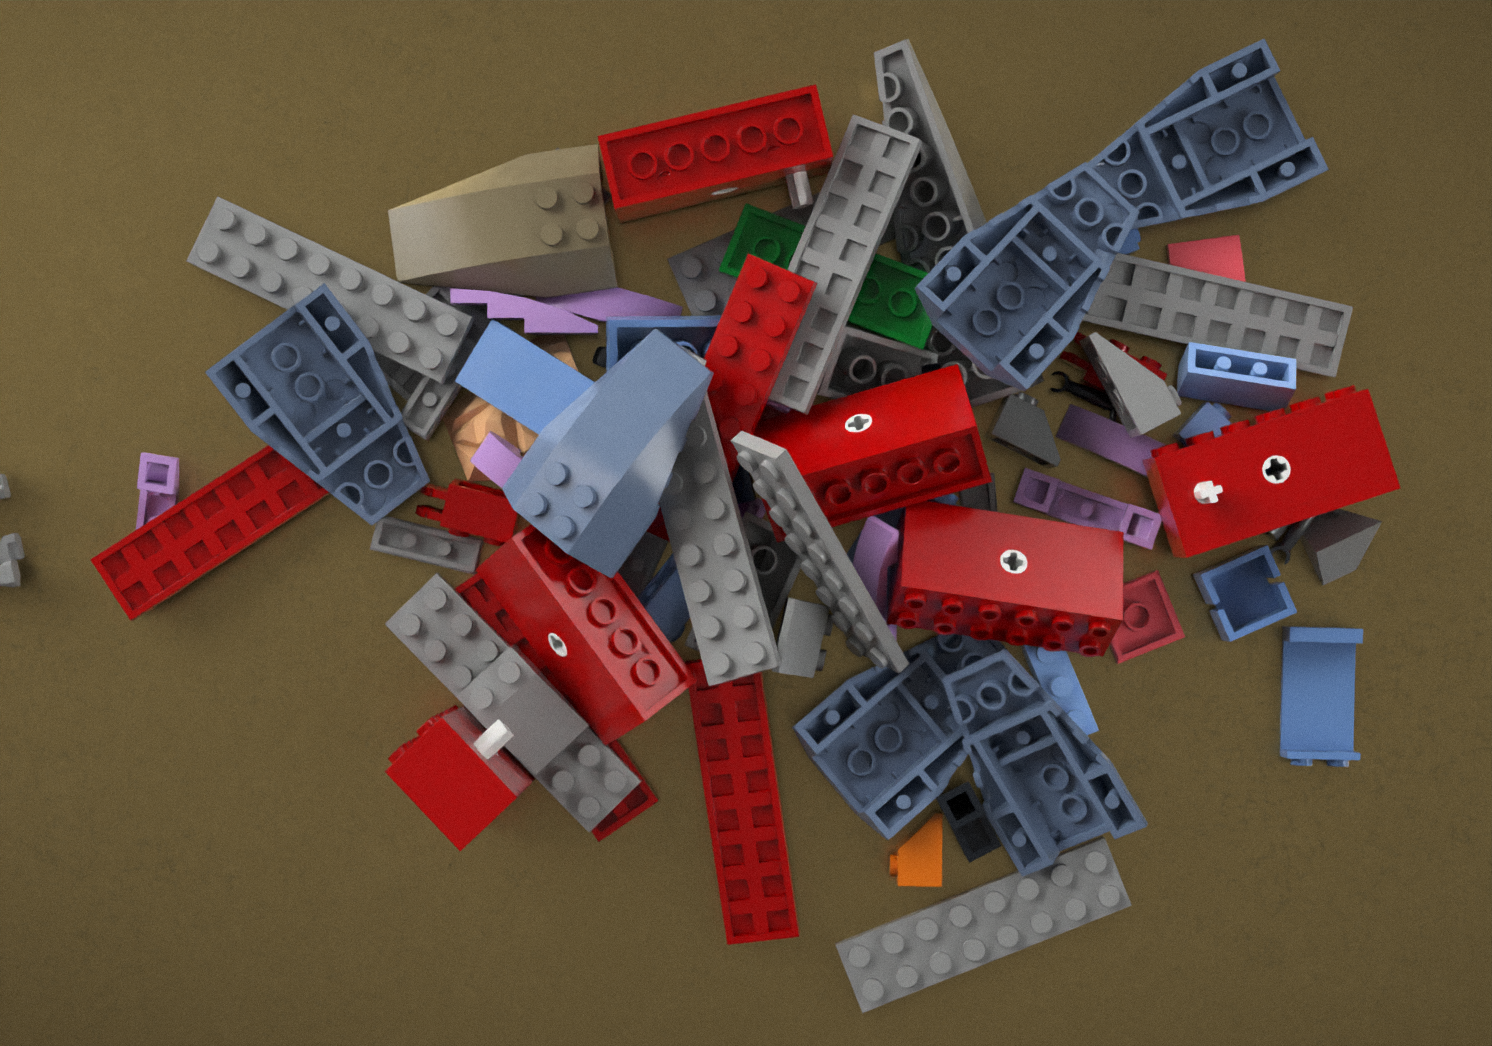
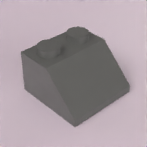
[984,392,1061,469]

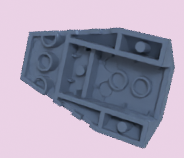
[1087,38,1329,230]
[914,162,1139,391]
[205,283,430,526]
[502,329,714,578]
[792,634,1010,840]
[942,649,1148,877]

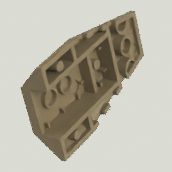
[388,144,618,298]

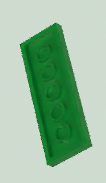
[719,203,933,351]

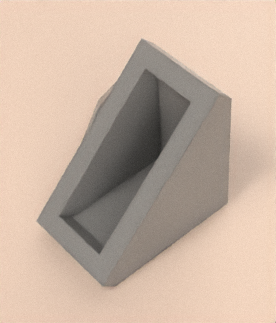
[1300,509,1382,585]

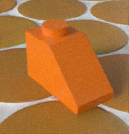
[889,810,943,887]

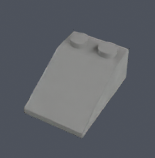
[817,322,940,399]
[1079,332,1182,438]
[771,597,833,678]
[456,644,589,775]

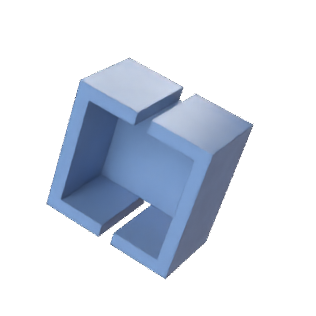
[1193,545,1297,642]

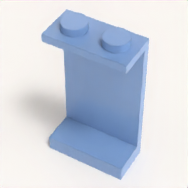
[455,318,595,435]
[1280,626,1363,767]

